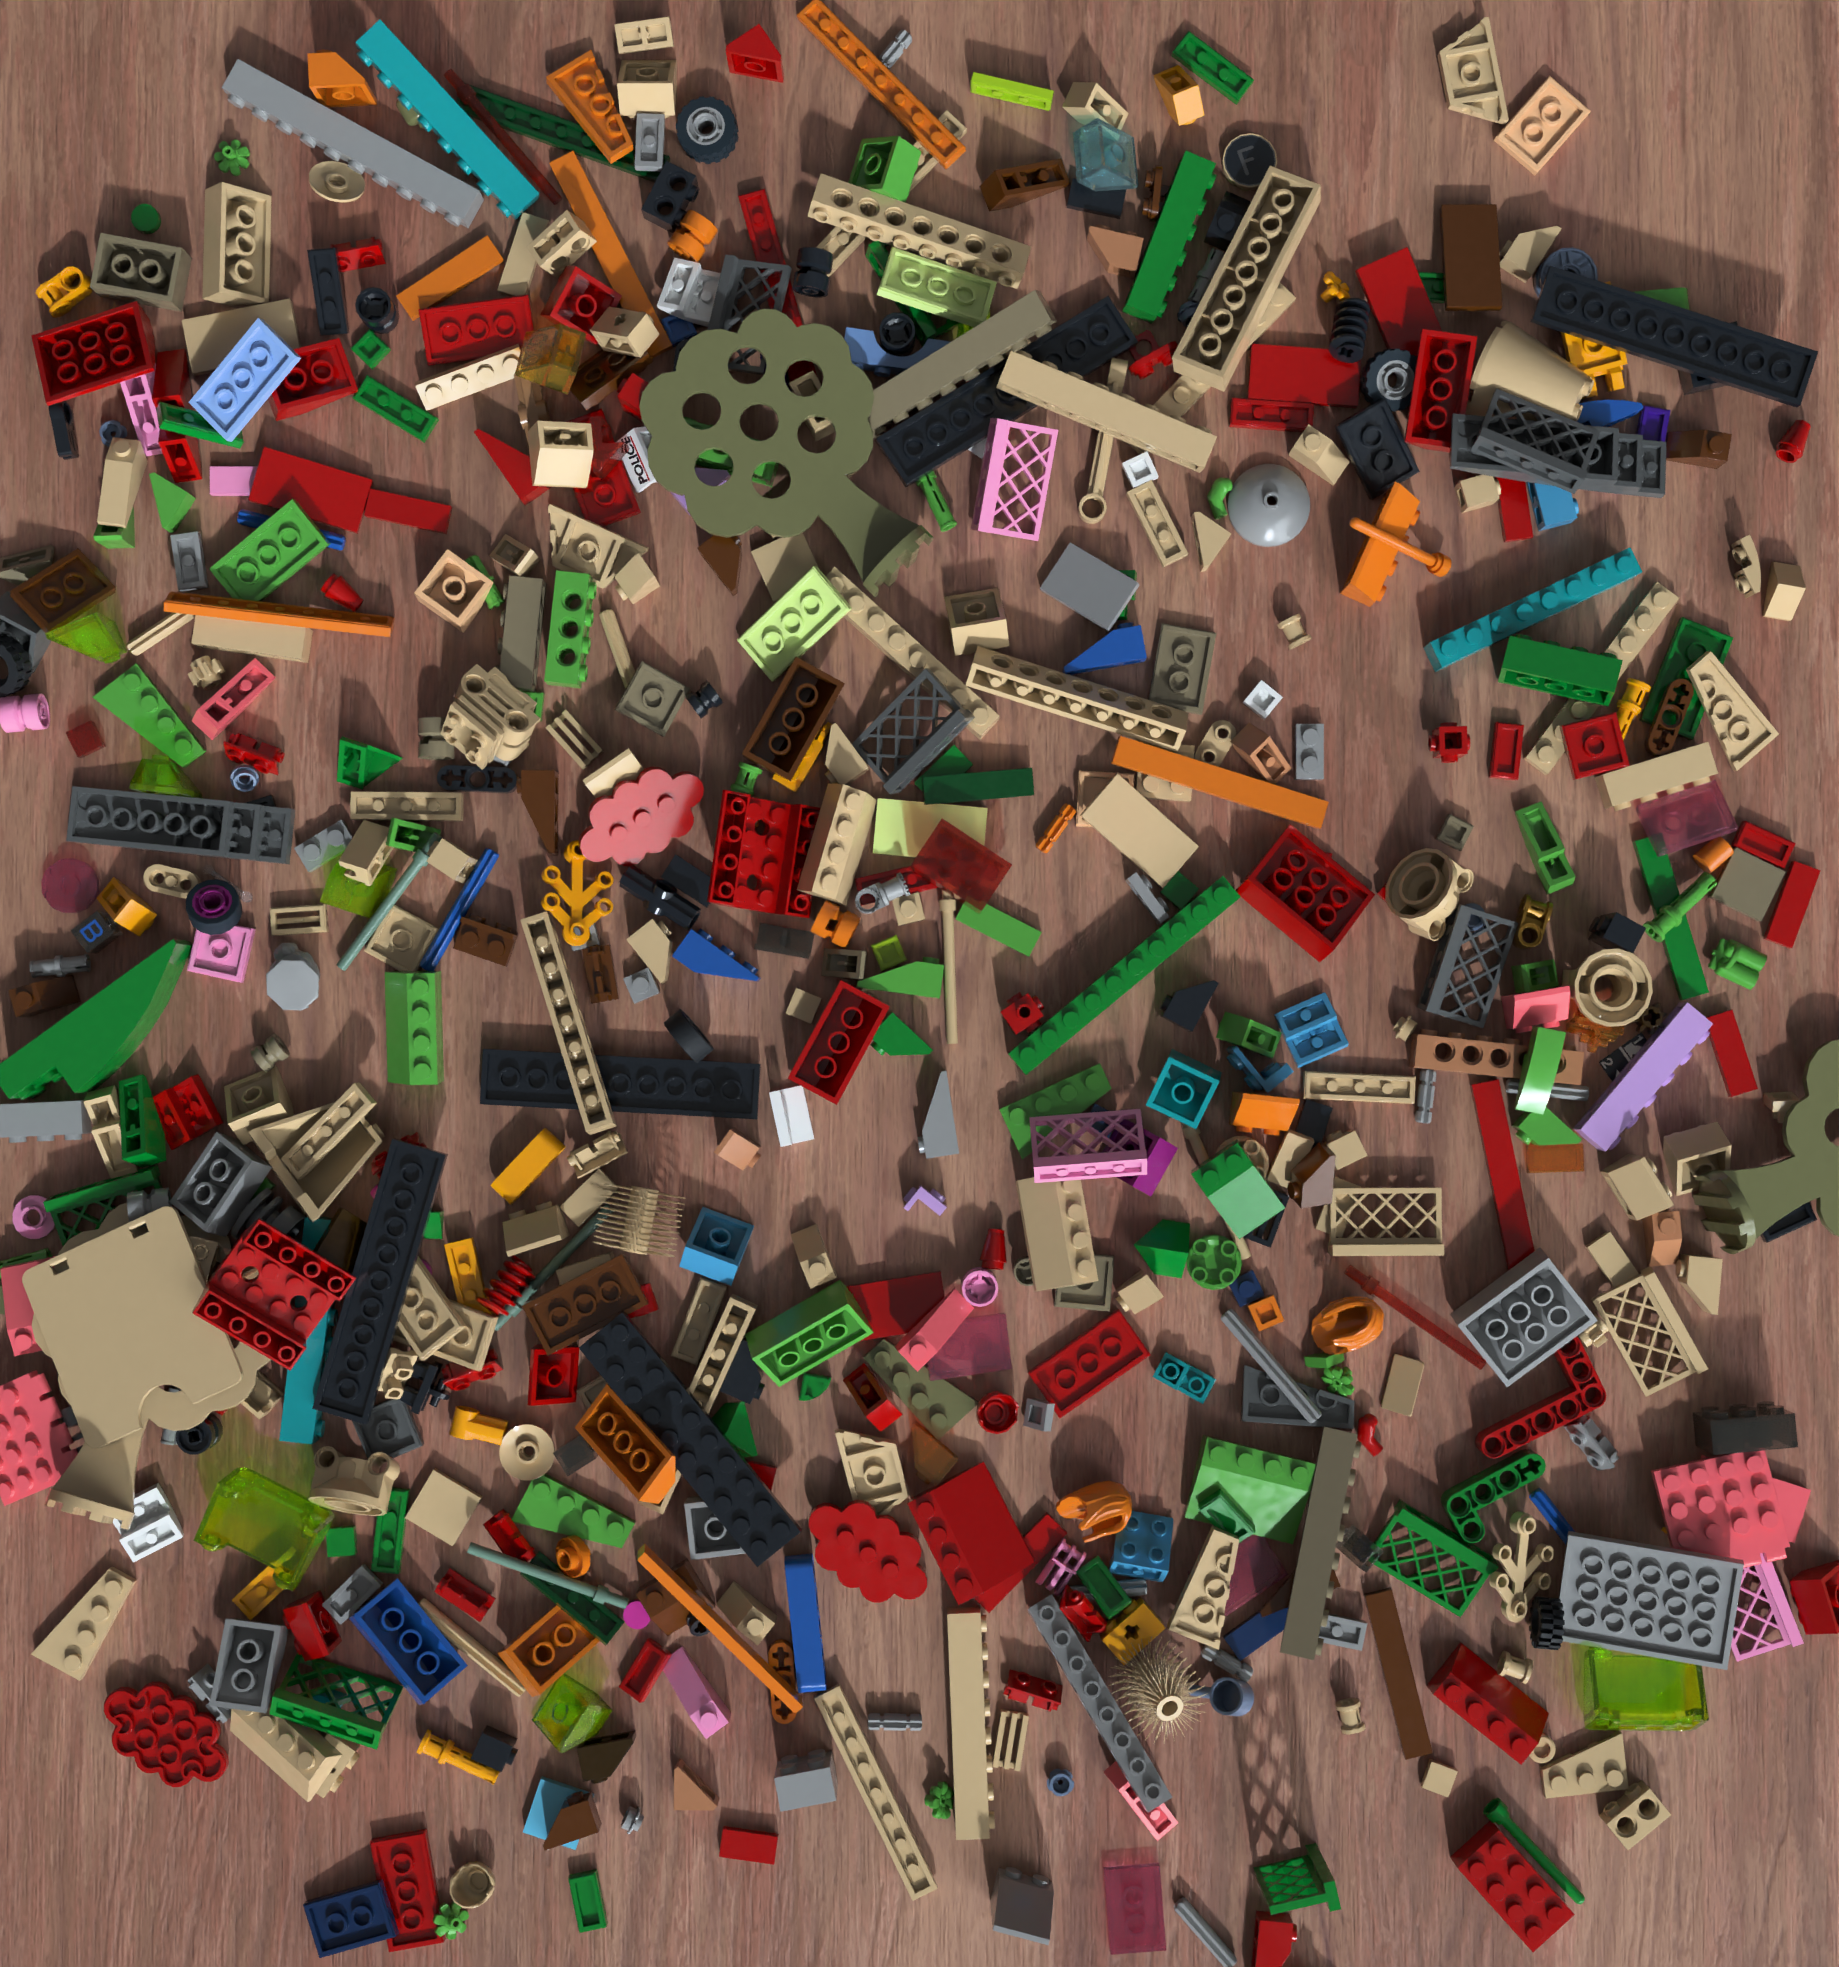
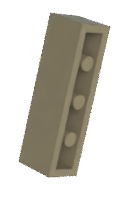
[496,576,547,692]

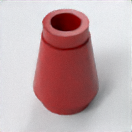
[1776,420,1811,463]
[321,573,364,612]
[979,1229,1007,1270]

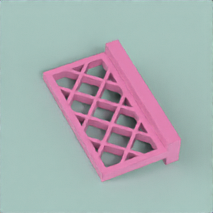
[971,418,1058,541]
[1029,1109,1147,1183]
[1731,1553,1804,1661]

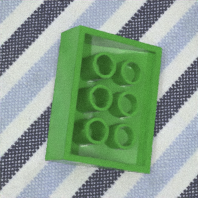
[1184,1435,1316,1544]

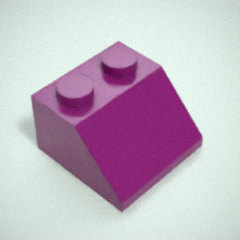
[1102,1119,1178,1196]

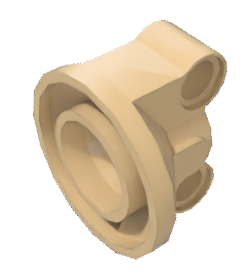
[1385,848,1474,941]
[1561,948,1653,1027]
[308,1446,400,1516]

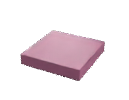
[187,925,256,983]

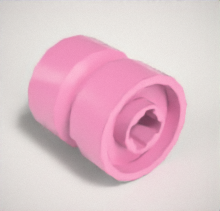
[0,693,50,733]
[961,1267,998,1307]

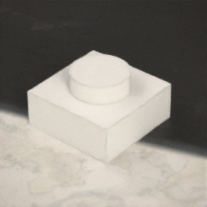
[1122,451,1159,489]
[1243,680,1283,720]

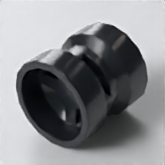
[685,680,723,719]

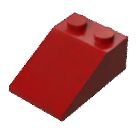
[268,338,358,421]

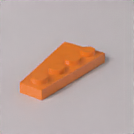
[546,50,633,164]

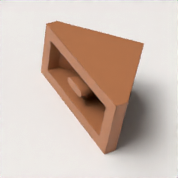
[674,1758,719,1811]

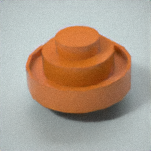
[556,1535,591,1578]

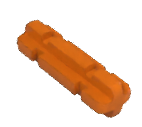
[1036,803,1076,854]

